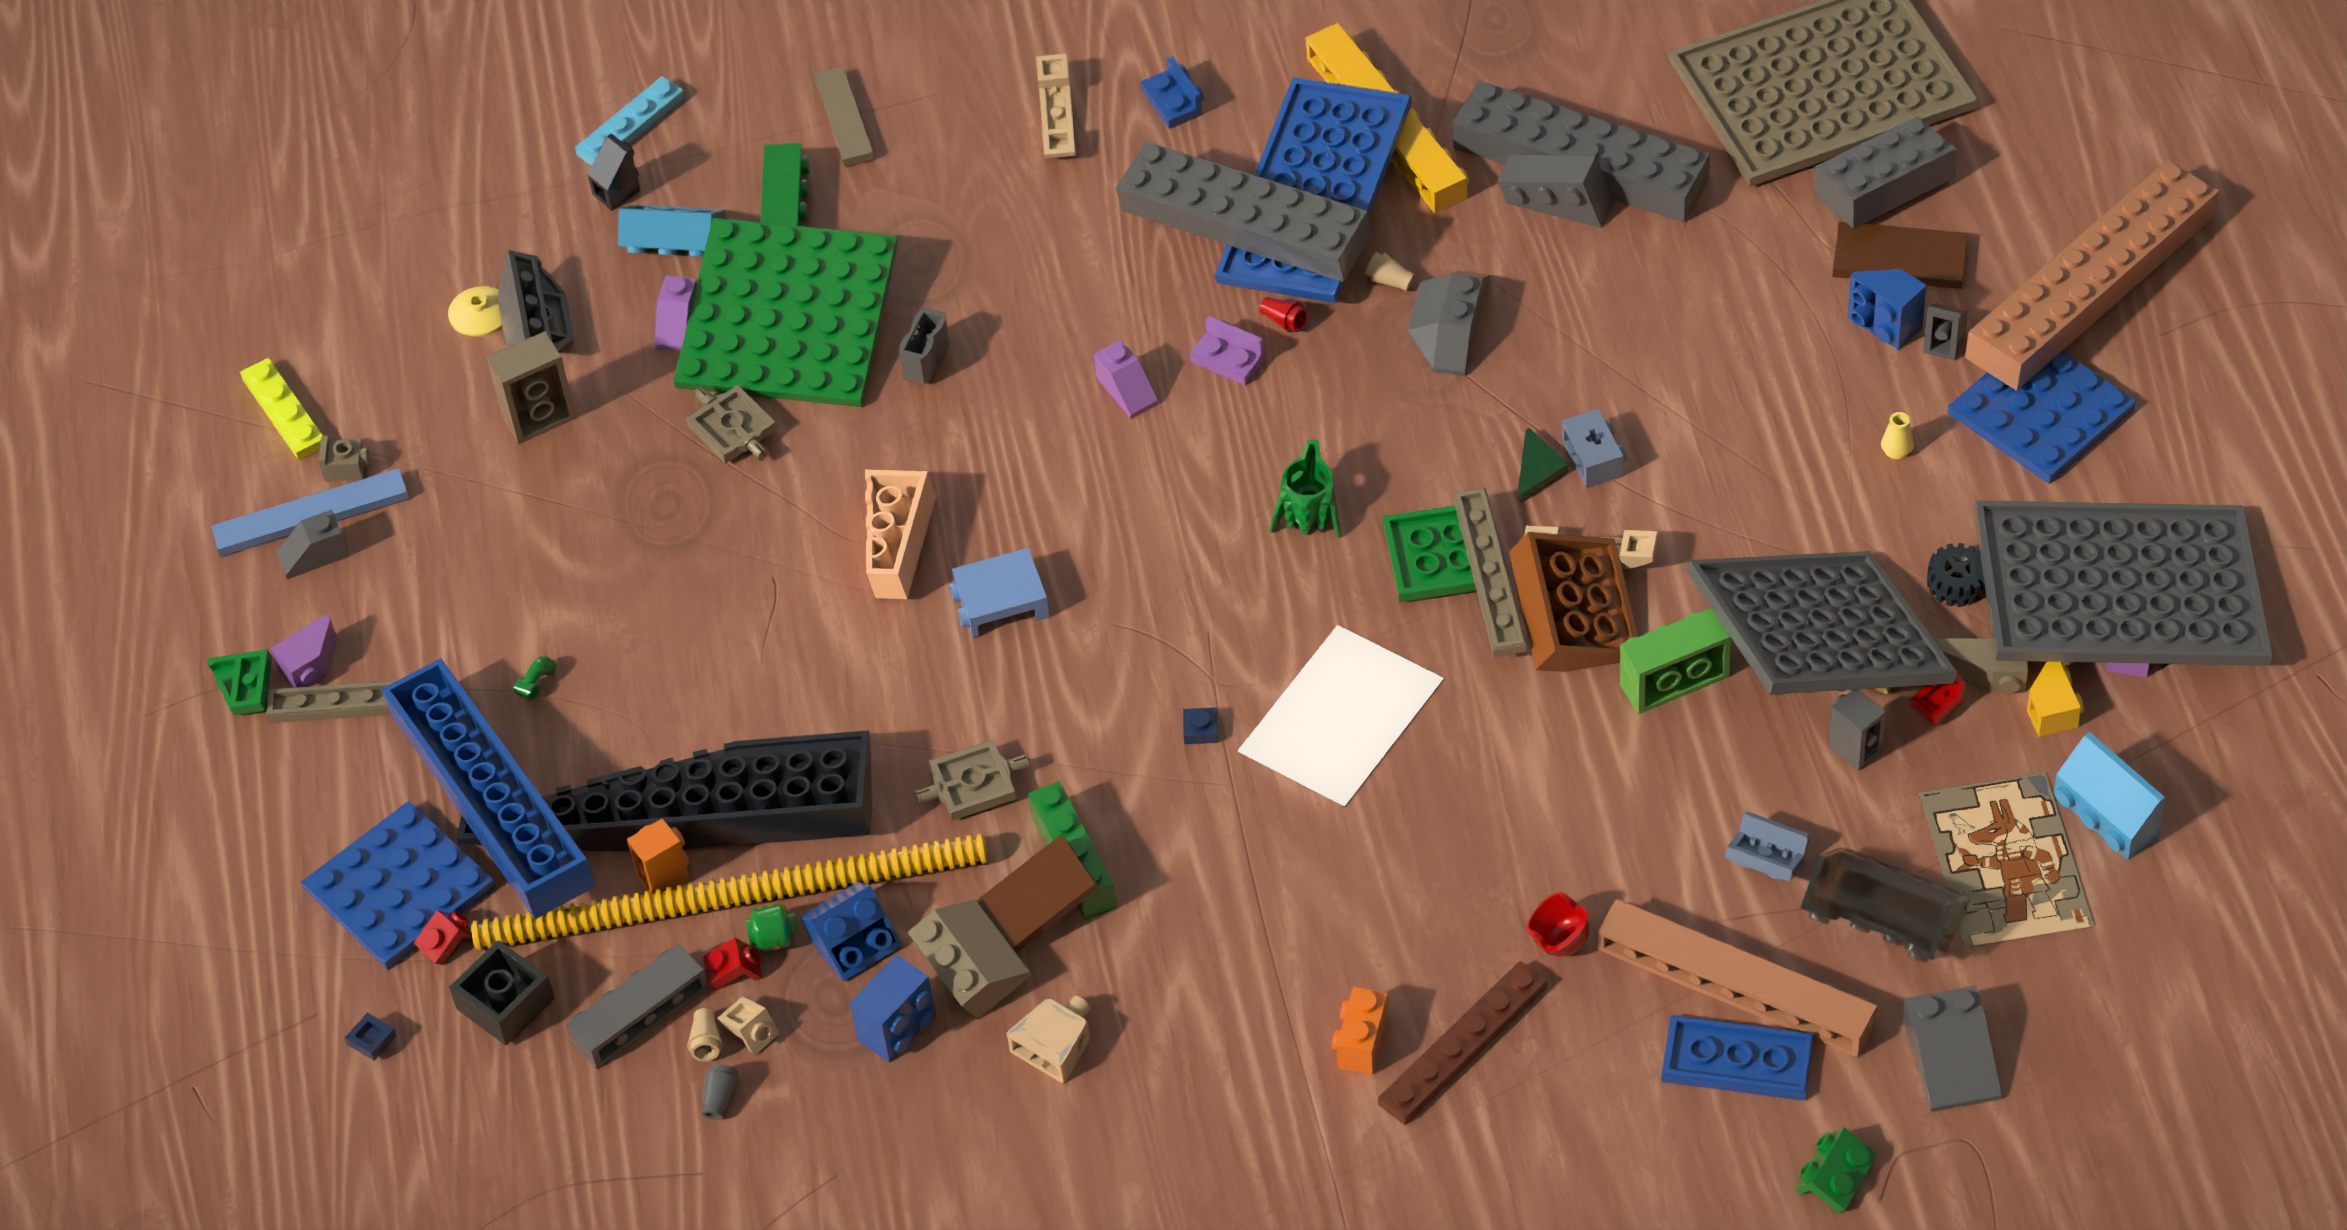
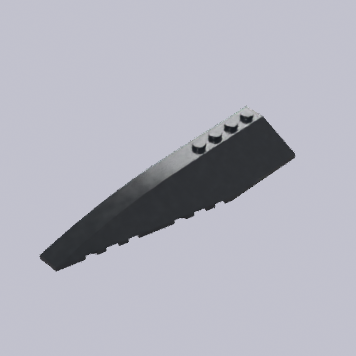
[457,730,872,851]

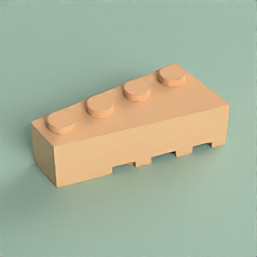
[865,470,936,599]

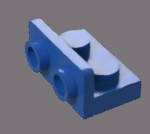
[1140,56,1204,129]

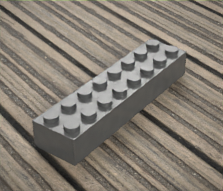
[1453,80,1710,223]
[1116,141,1373,282]

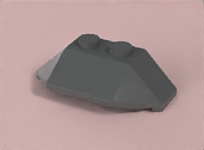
[497,250,574,351]
[1407,271,1489,376]

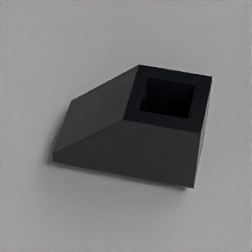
[588,133,640,211]

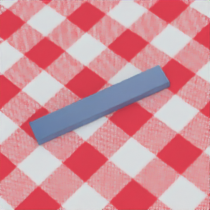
[211,468,409,556]

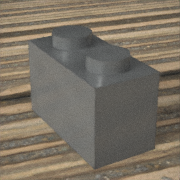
[1829,689,1886,771]

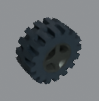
[1927,543,1986,607]

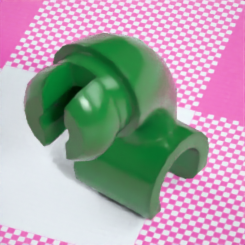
[513,656,556,700]

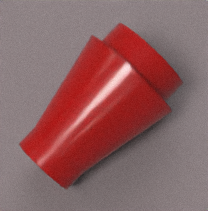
[1259,297,1308,332]

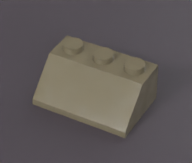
[908,899,1032,1020]

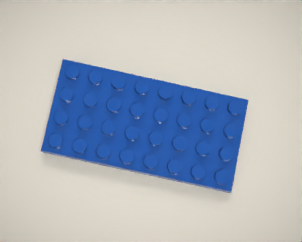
[1214,77,1412,303]

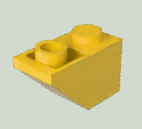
[2027,661,2084,737]

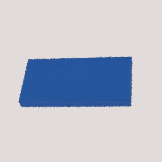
[1661,1015,1814,1101]

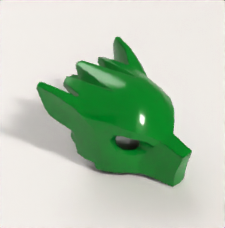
[1269,440,1342,538]

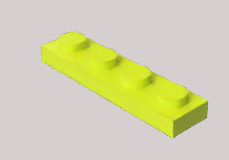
[240,358,323,461]

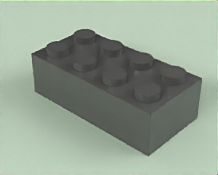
[1815,116,1956,229]

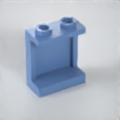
[949,547,1050,638]

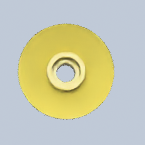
[448,286,503,337]

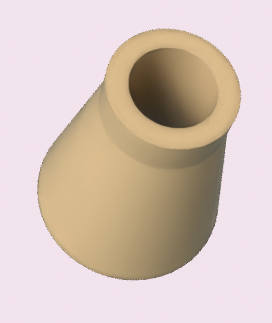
[1365,252,1415,291]
[687,1008,723,1062]

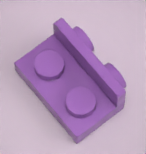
[1189,316,1265,386]

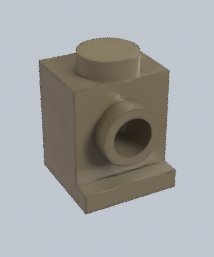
[318,436,370,481]

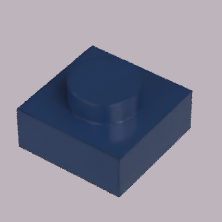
[1183,707,1218,744]
[345,1012,397,1061]

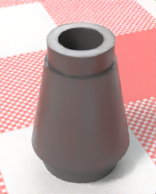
[702,1064,739,1120]

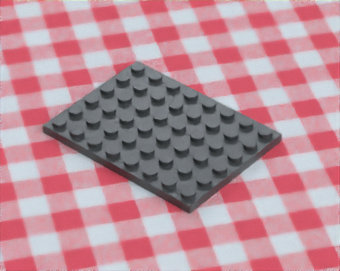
[1974,500,2273,666]

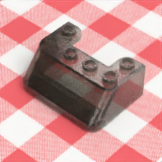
[1800,847,1971,962]

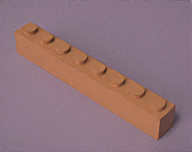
[1597,899,1877,1057]

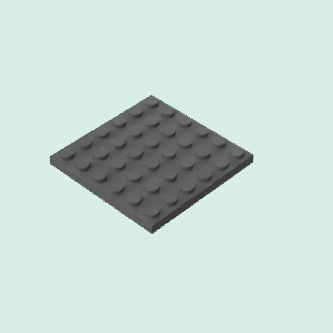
[1687,551,1957,695]

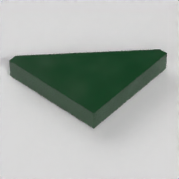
[1518,428,1568,502]

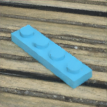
[575,76,685,165]

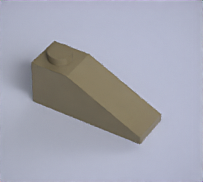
[1933,638,2028,693]

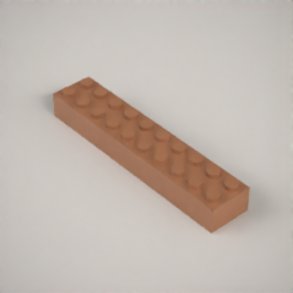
[1965,160,2219,391]

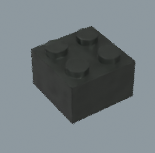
[449,940,555,1046]

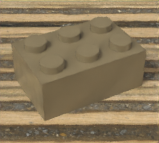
[486,331,577,444]

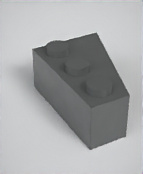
[1498,154,1614,228]

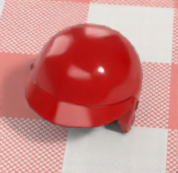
[1526,892,1590,957]

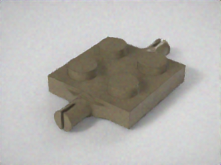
[686,385,777,464]
[915,740,1030,821]

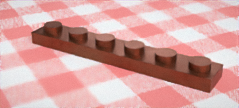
[1378,961,1547,1125]

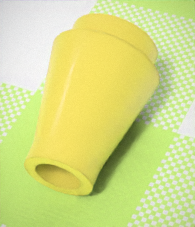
[1881,412,1914,459]

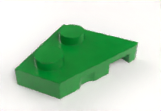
[207,649,272,715]

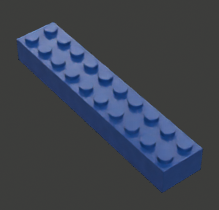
[381,658,596,919]

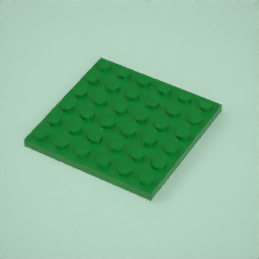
[673,218,899,407]

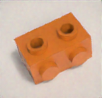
[627,819,690,893]
[1332,986,1389,1075]

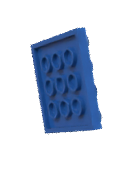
[1948,351,2136,484]
[301,801,496,970]

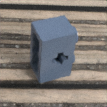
[1562,408,1627,488]

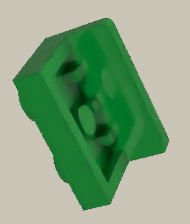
[1795,1127,1877,1213]

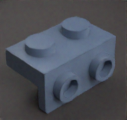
[1724,812,1810,882]

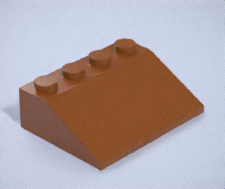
[1509,532,1638,672]

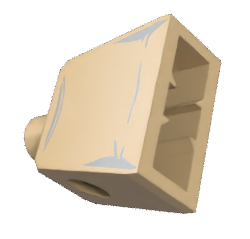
[1007,996,1090,1084]

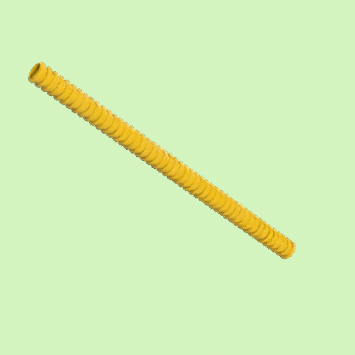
[471,833,988,951]

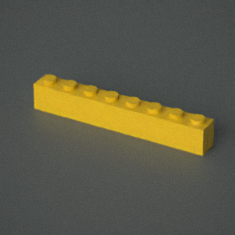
[1306,23,1469,214]

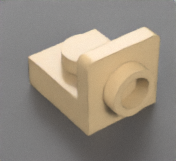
[717,996,779,1055]

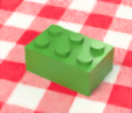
[1620,608,1731,714]

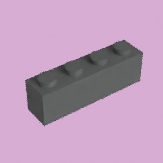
[566,943,709,1070]

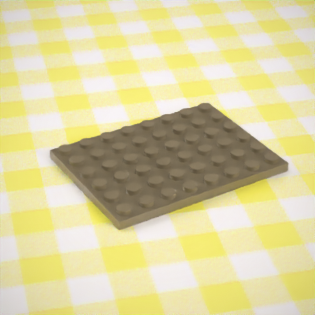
[1669,0,1978,187]

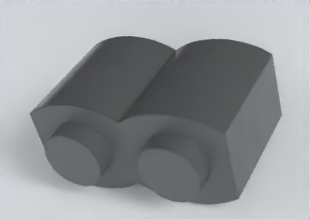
[899,307,950,384]

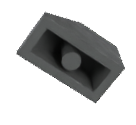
[1923,303,1968,360]
[277,510,349,579]

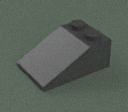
[1903,986,2002,1112]

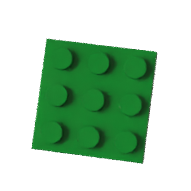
[1382,505,1476,602]

